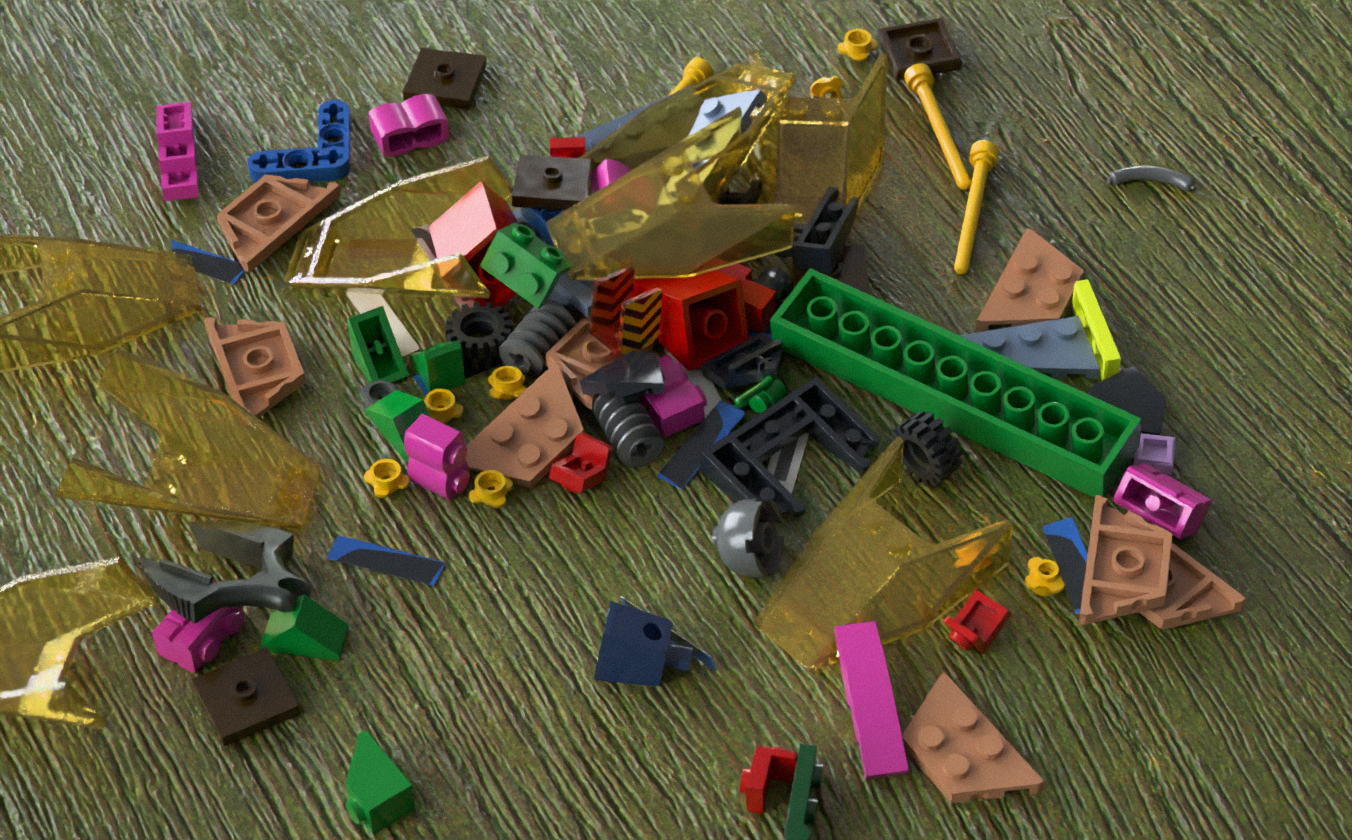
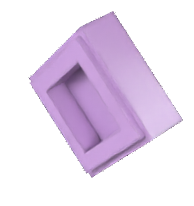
[1133,433,1176,475]

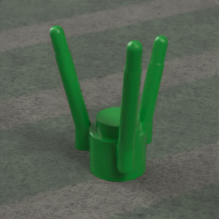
[733,375,787,414]

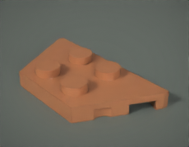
[217,175,341,273]
[976,228,1084,332]
[545,316,659,410]
[204,317,306,427]
[465,363,585,488]
[1079,495,1173,625]
[1139,543,1246,630]
[902,673,1044,803]

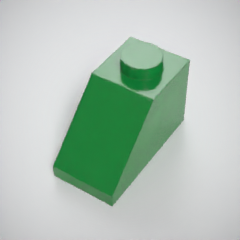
[345,730,416,835]

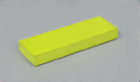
[1072,279,1121,381]

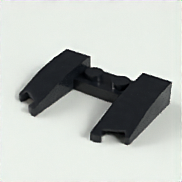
[694,179,859,273]
[699,376,881,518]

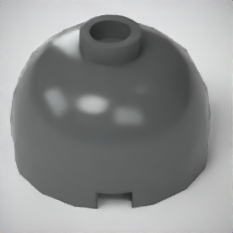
[712,498,784,577]

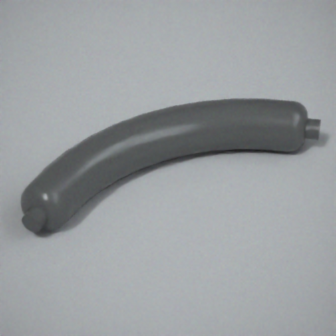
[1107,166,1197,192]

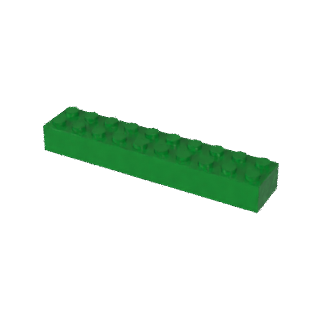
[770,268,1142,498]

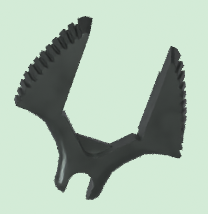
[137,520,312,624]

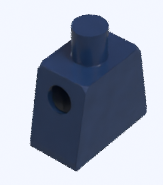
[594,601,693,687]

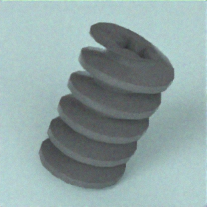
[499,299,576,375]
[593,392,664,467]

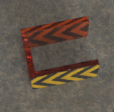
[590,266,663,357]

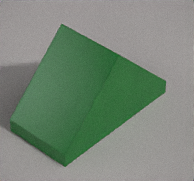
[347,306,409,383]
[408,340,465,392]
[365,390,431,463]
[260,594,349,661]

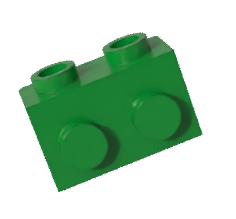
[480,223,573,308]

